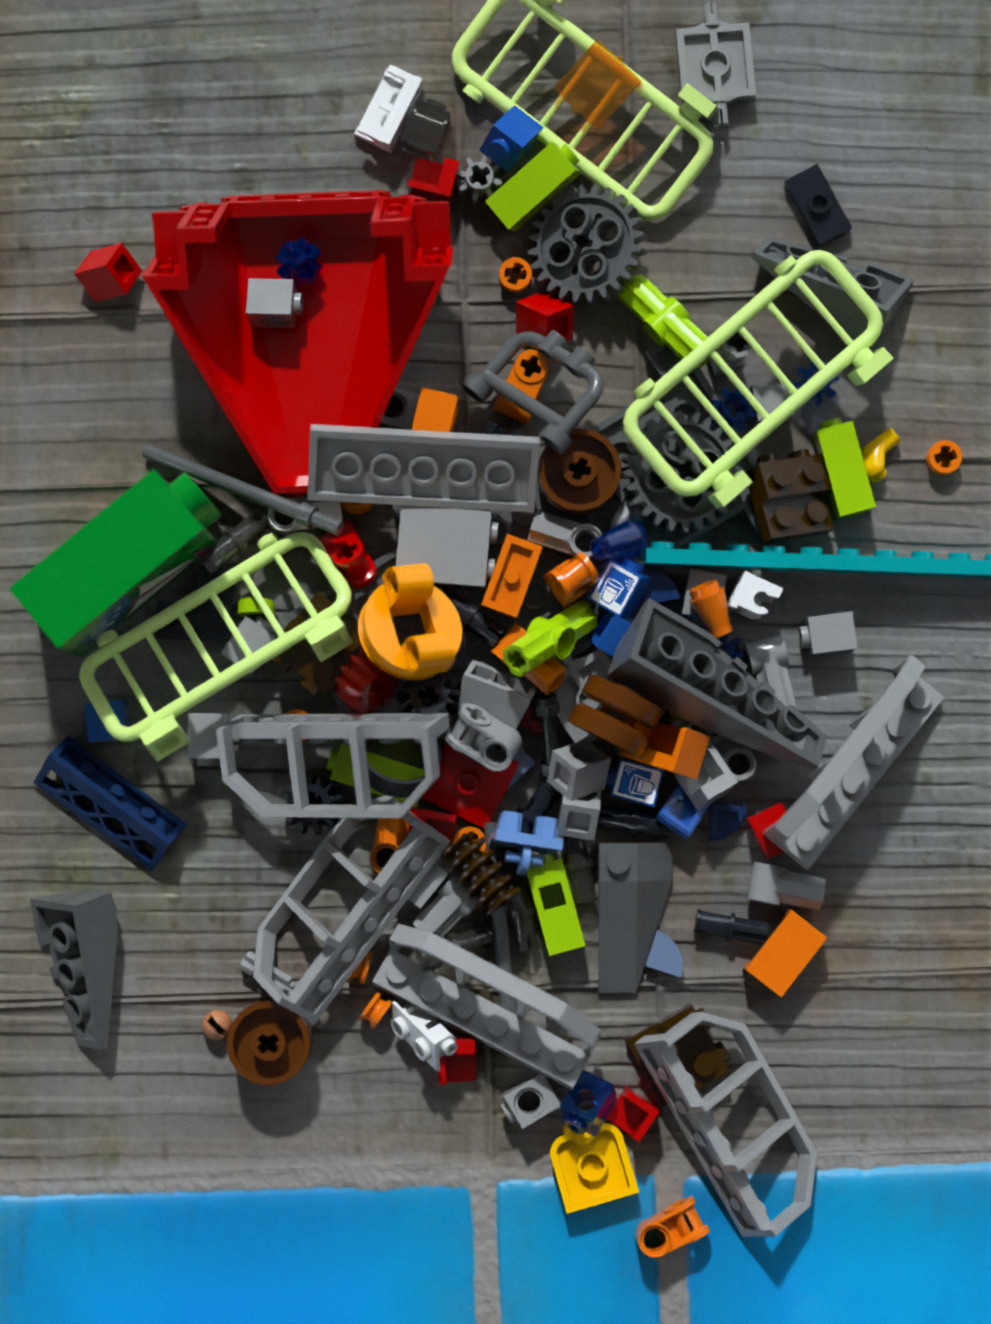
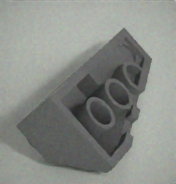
[752,237,914,348]
[597,842,673,993]
[30,889,118,1050]

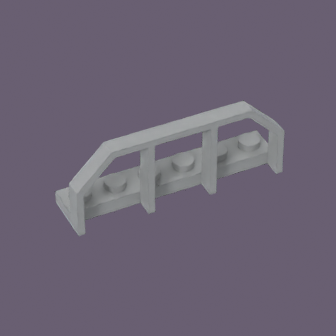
[762,654,944,870]
[216,713,450,818]
[253,795,450,1023]
[372,924,601,1090]
[634,1012,817,1237]

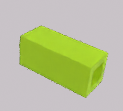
[485,142,582,232]
[812,418,876,520]
[326,743,425,807]
[527,853,586,956]

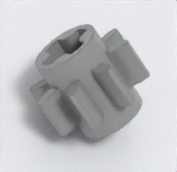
[457,155,502,204]

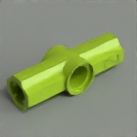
[618,274,711,368]
[503,600,598,677]

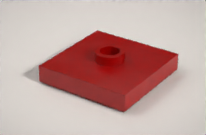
[421,737,520,828]

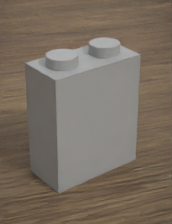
[396,505,498,590]

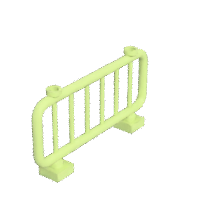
[451,0,719,221]
[623,250,893,509]
[79,532,353,762]

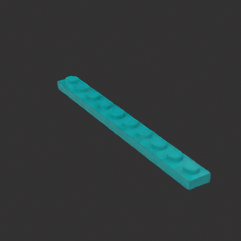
[641,542,991,579]

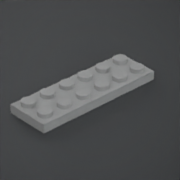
[307,424,540,513]

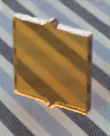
[553,39,643,130]

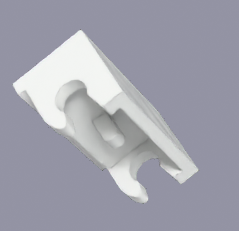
[354,65,423,154]
[727,571,783,620]

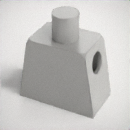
[458,660,538,730]

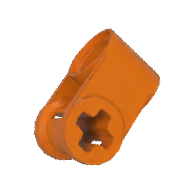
[493,349,548,425]
[543,552,599,608]
[635,1196,710,1258]

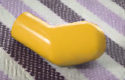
[862,428,901,483]

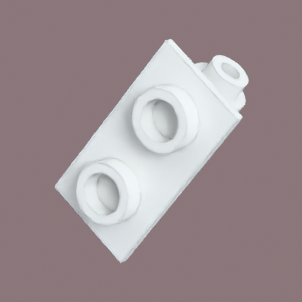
[391,1001,458,1071]

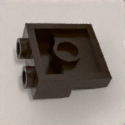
[745,449,834,543]
[272,591,366,697]
[626,1003,732,1107]

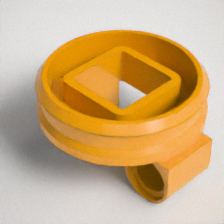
[358,563,462,680]

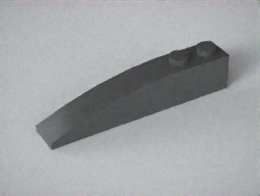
[607,598,827,769]

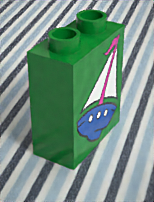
[8,469,222,657]

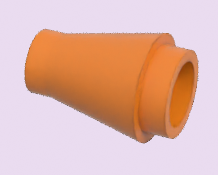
[689,579,733,638]

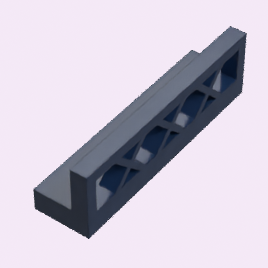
[33,736,187,871]

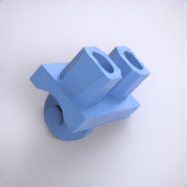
[488,811,563,876]

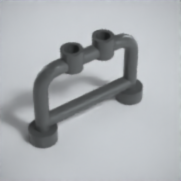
[460,330,604,455]

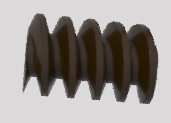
[440,831,521,916]

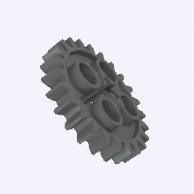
[528,184,648,306]
[620,411,742,534]

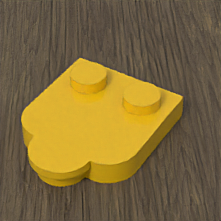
[550,1110,639,1214]

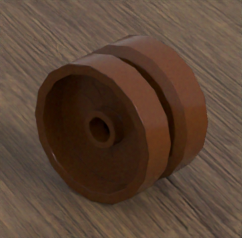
[537,428,622,516]
[566,673,665,758]
[227,998,314,1086]

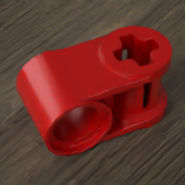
[318,519,377,588]

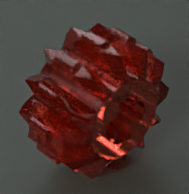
[335,649,400,714]

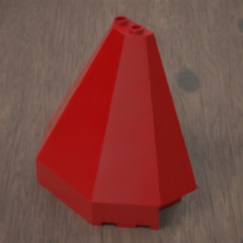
[142,190,454,498]

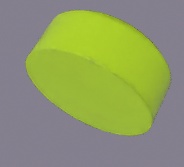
[238,597,275,619]

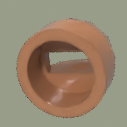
[202,1009,233,1040]

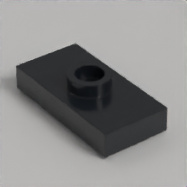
[784,163,852,248]

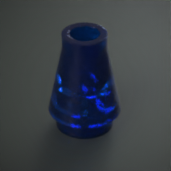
[590,520,648,560]

